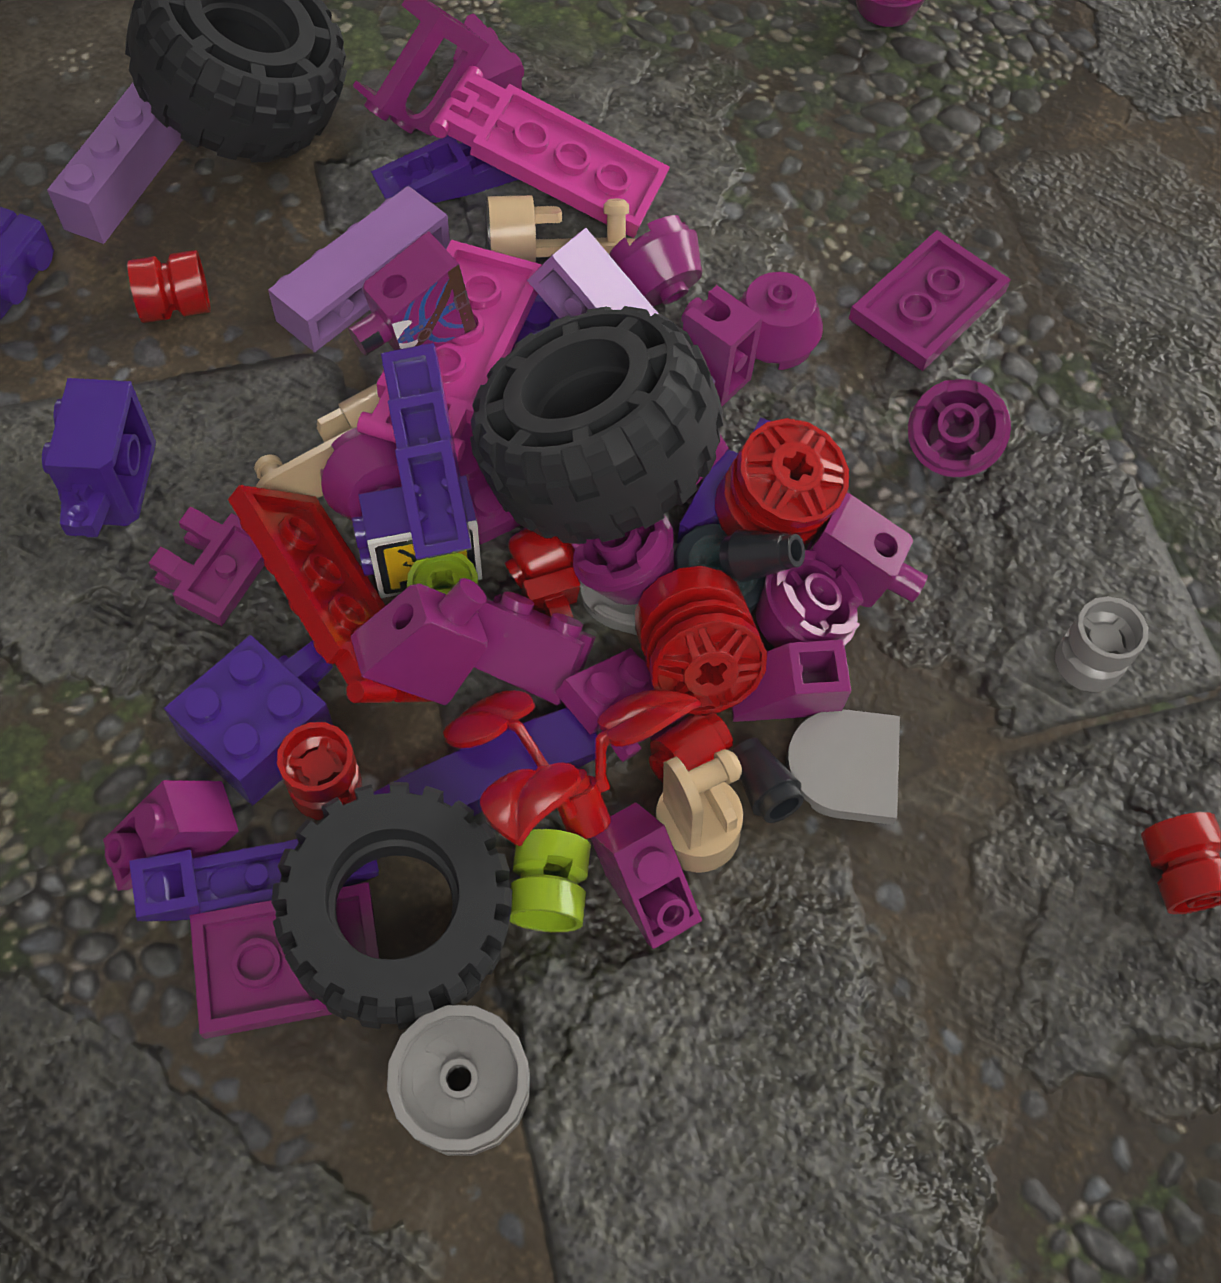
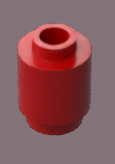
[649,713,733,782]

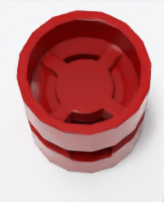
[127,250,211,323]
[277,722,362,820]
[1141,812,1221,914]

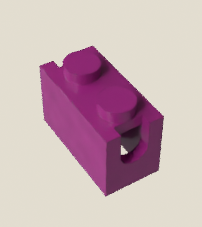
[681,285,763,406]
[474,592,596,705]

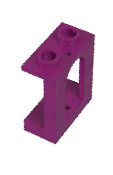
[353,0,489,136]

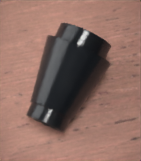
[719,529,805,583]
[732,738,804,823]

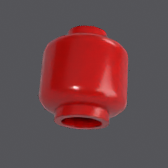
[504,528,575,589]

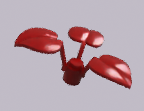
[443,690,702,846]

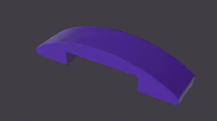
[129,839,379,921]

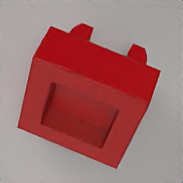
[521,567,581,618]

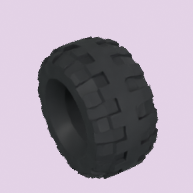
[125,0,347,162]
[470,306,723,544]

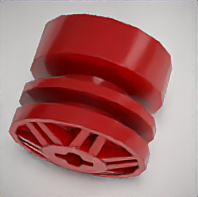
[715,418,849,546]
[635,566,767,715]

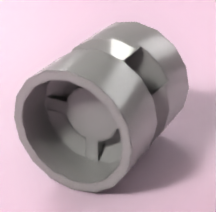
[1055,596,1148,692]

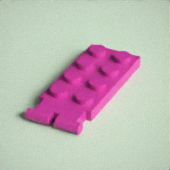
[429,66,670,238]
[357,240,542,461]

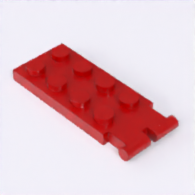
[228,485,432,703]

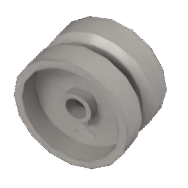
[387,1005,530,1156]

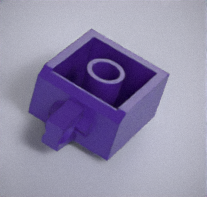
[42,378,156,537]
[164,635,333,806]

